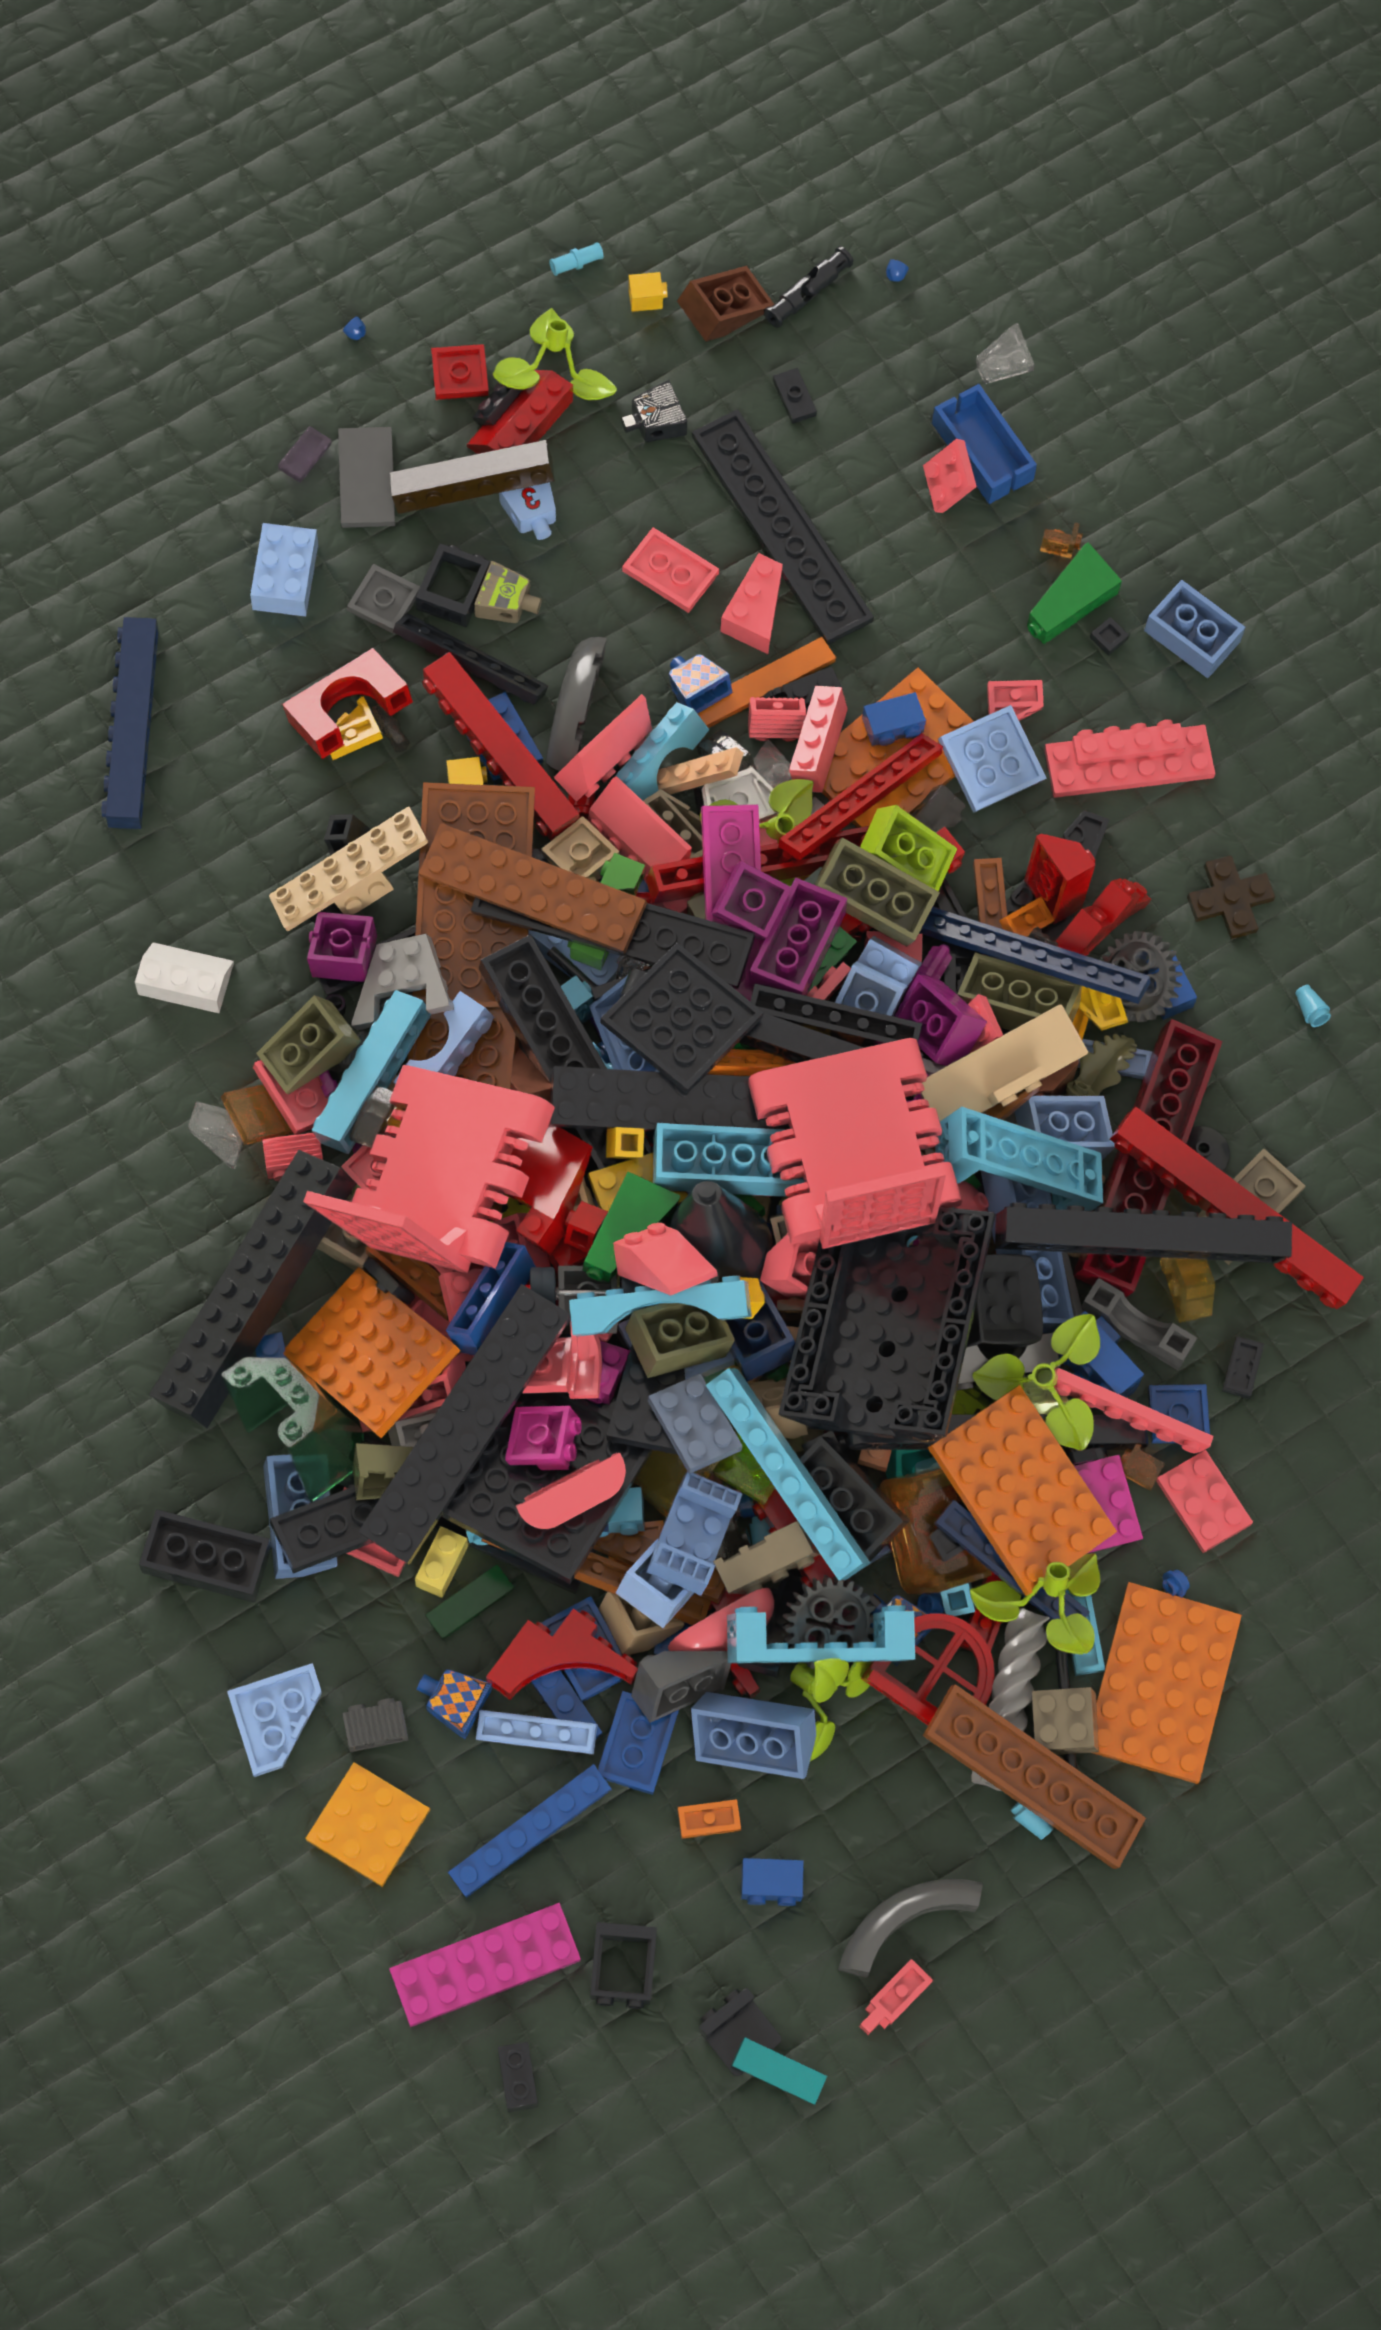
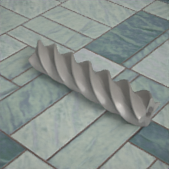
[972,1608,1050,1791]

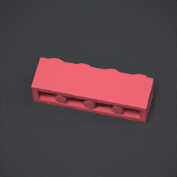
[789,686,848,793]

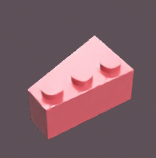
[720,553,783,654]

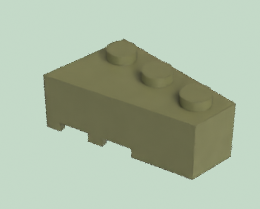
[353,1443,414,1500]

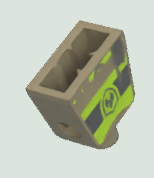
[474,561,542,623]

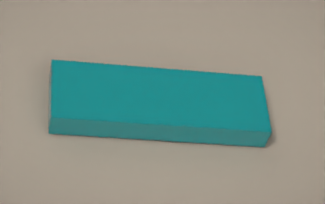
[731,2037,827,2105]

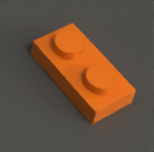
[999,896,1055,937]
[678,1799,741,1839]

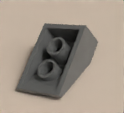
[631,1651,731,1723]

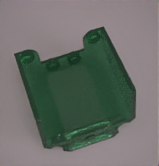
[222,1357,364,1502]

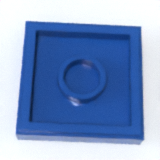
[1148,1384,1210,1444]

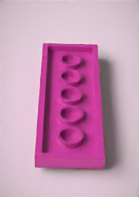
[389,1903,581,2027]

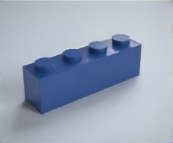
[446,1242,536,1355]

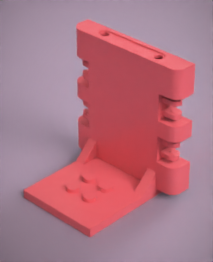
[748,1038,962,1249]
[303,1065,555,1273]

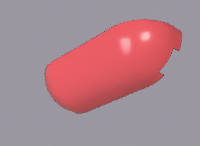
[516,1453,625,1529]
[668,1588,774,1651]

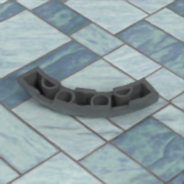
[546,637,607,771]
[838,1879,983,1978]

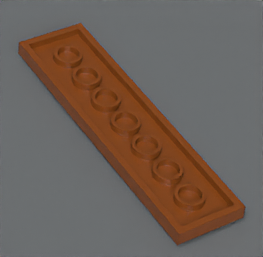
[419,823,647,954]
[923,1684,1146,1869]

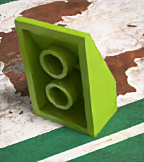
[860,805,957,891]

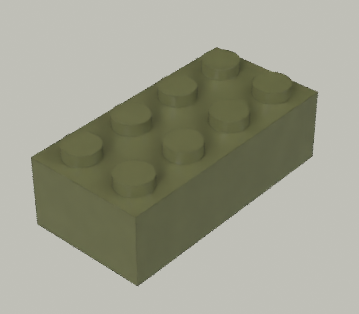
[814,838,940,947]
[957,953,1082,1031]

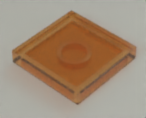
[221,1085,293,1145]

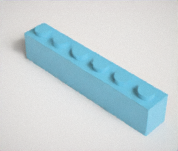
[312,990,431,1154]

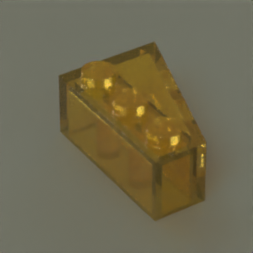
[1160,1257,1215,1323]

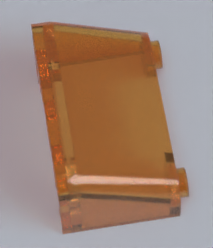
[880,1466,992,1594]

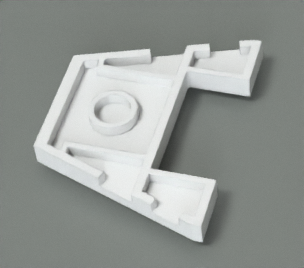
[702,767,796,827]

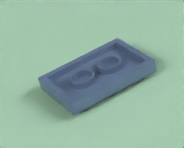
[648,1373,742,1474]

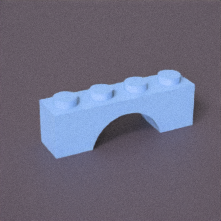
[393,991,495,1084]

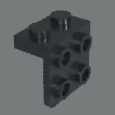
[698,1988,781,2077]

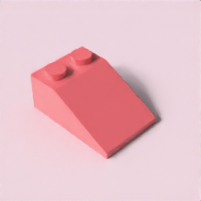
[613,1223,718,1295]

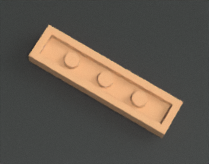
[657,747,744,795]

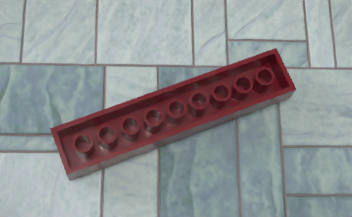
[1073,1019,1223,1298]

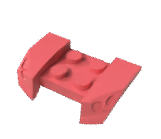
[522,1323,602,1399]

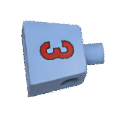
[499,482,556,540]

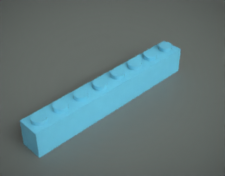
[706,1368,870,1581]

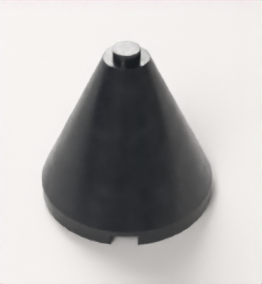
[663,1181,772,1284]

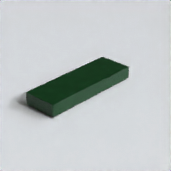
[425,1565,514,1640]

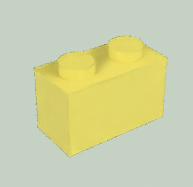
[415,1527,468,1599]

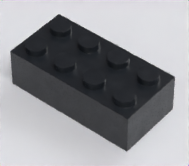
[800,1437,911,1561]
[139,1509,272,1603]

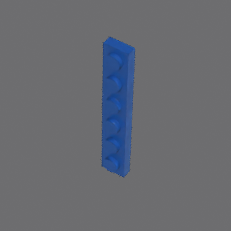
[448,1764,612,1898]

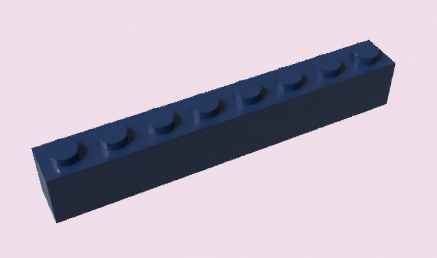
[101,617,159,829]

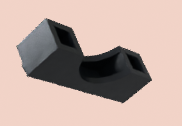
[309,814,371,923]

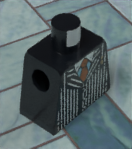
[621,380,688,442]

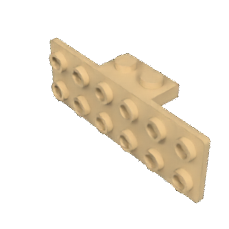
[269,807,428,931]
[920,1005,1088,1121]

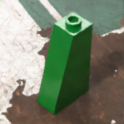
[1027,542,1122,644]
[582,1172,680,1282]

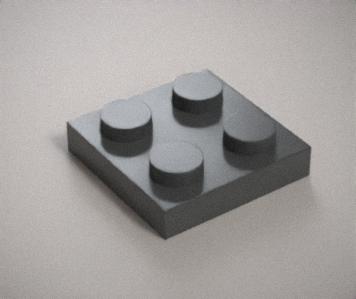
[347,564,420,634]

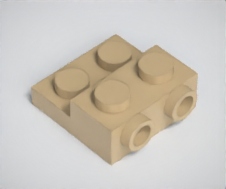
[541,816,620,882]

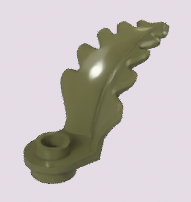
[1065,1034,1137,1096]

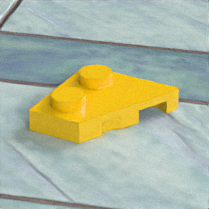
[330,696,383,760]
[1079,986,1128,1031]

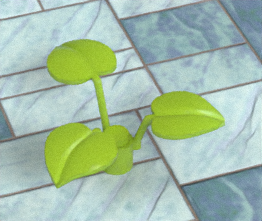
[493,308,617,400]
[700,779,813,887]
[973,1314,1100,1451]
[970,1553,1100,1654]
[790,1658,872,1761]

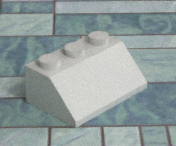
[135,943,234,1013]

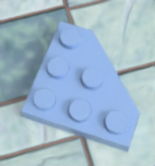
[227,1663,322,1777]

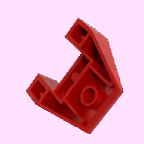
[492,1125,593,1255]

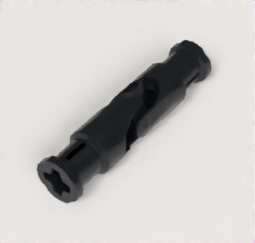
[764,246,854,328]

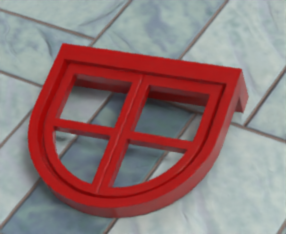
[861,1613,994,1726]

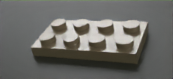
[1198,1149,1306,1265]

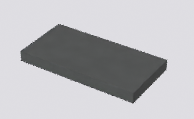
[338,427,395,528]

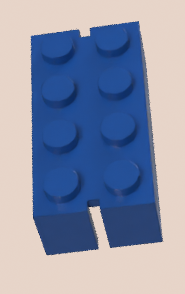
[932,384,1037,504]

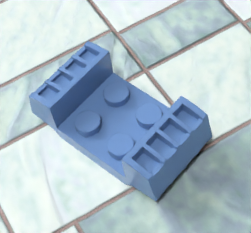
[646,1471,742,1596]

